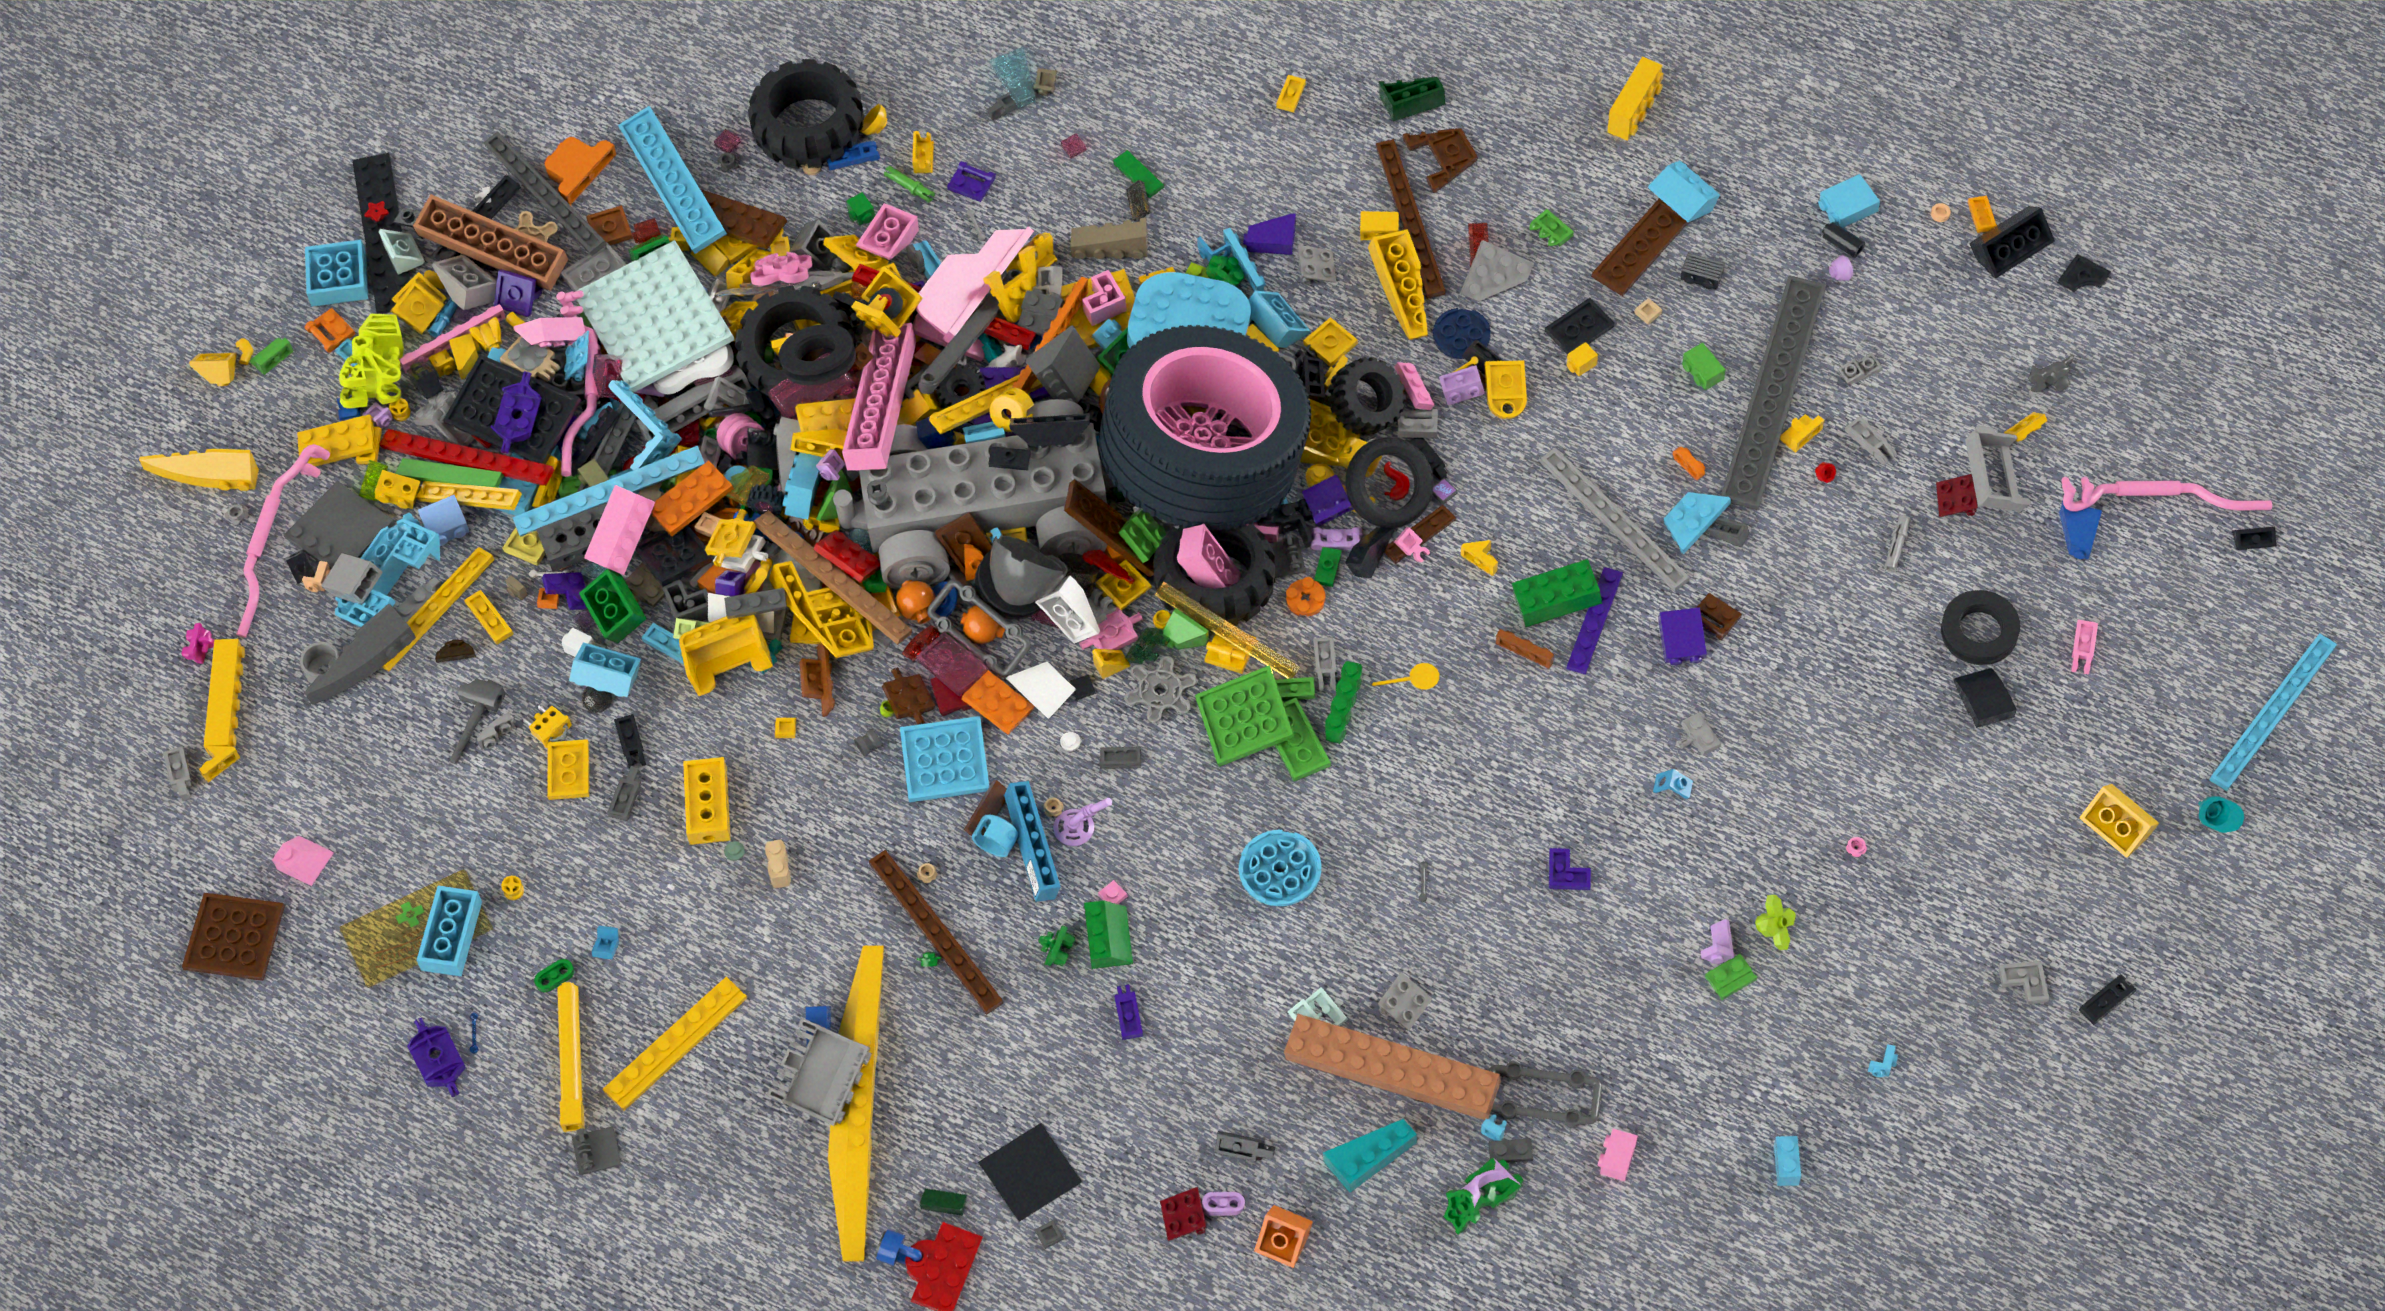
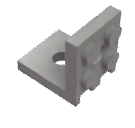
[413,391,474,447]

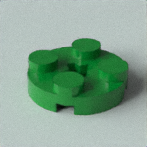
[1206,255,1244,287]

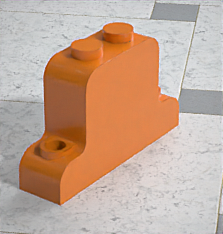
[545,137,617,205]

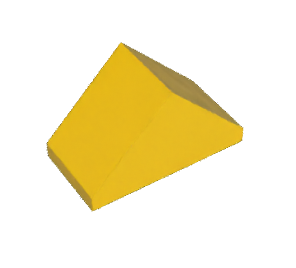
[1092,648,1131,679]

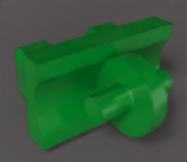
[1038,925,1075,966]

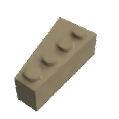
[1070,218,1148,259]

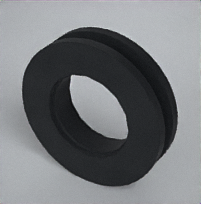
[779,324,856,385]
[975,550,1041,620]
[1941,590,2020,665]

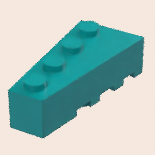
[1323,1118,1417,1193]

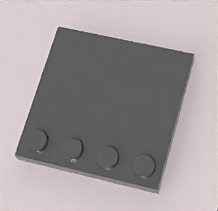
[284,481,395,569]

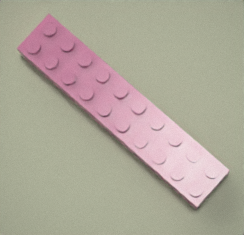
[842,323,916,471]

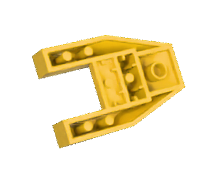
[769,561,874,658]

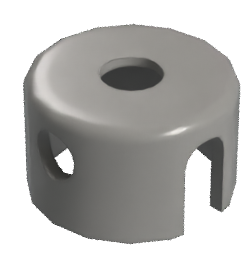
[300,642,340,684]

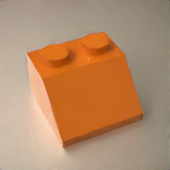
[1254,1205,1313,1268]

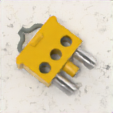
[523,703,572,748]

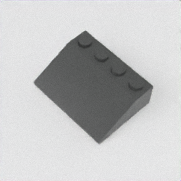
[1025,325,1101,403]

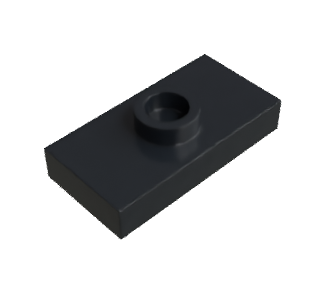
[988,446,1031,471]

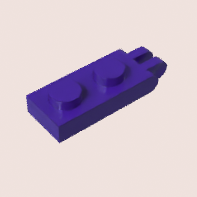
[1114,984,1143,1040]

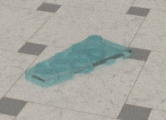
[990,47,1036,108]

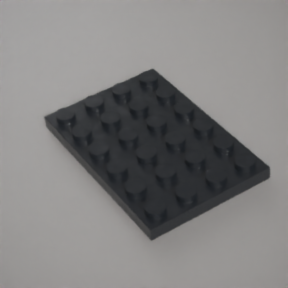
[443,354,581,464]

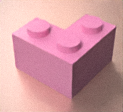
[1082,270,1126,326]

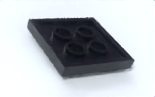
[634,525,714,587]

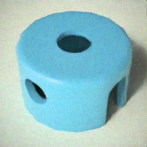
[972,815,1018,857]

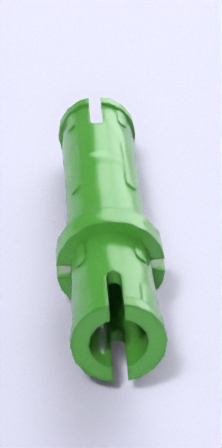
[884,166,935,203]

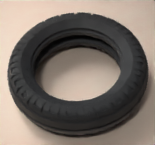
[1345,437,1434,528]

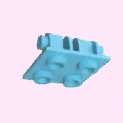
[564,330,589,381]

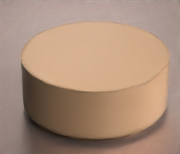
[1931,203,1951,222]

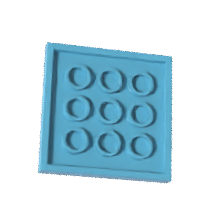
[900,716,989,802]

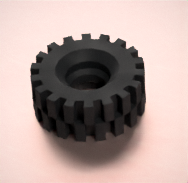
[936,365,986,409]

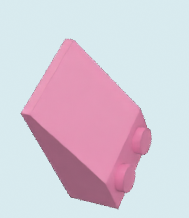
[856,203,919,260]

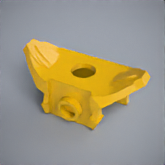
[1006,232,1058,277]

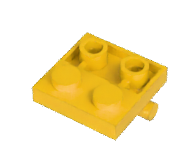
[1204,626,1256,674]

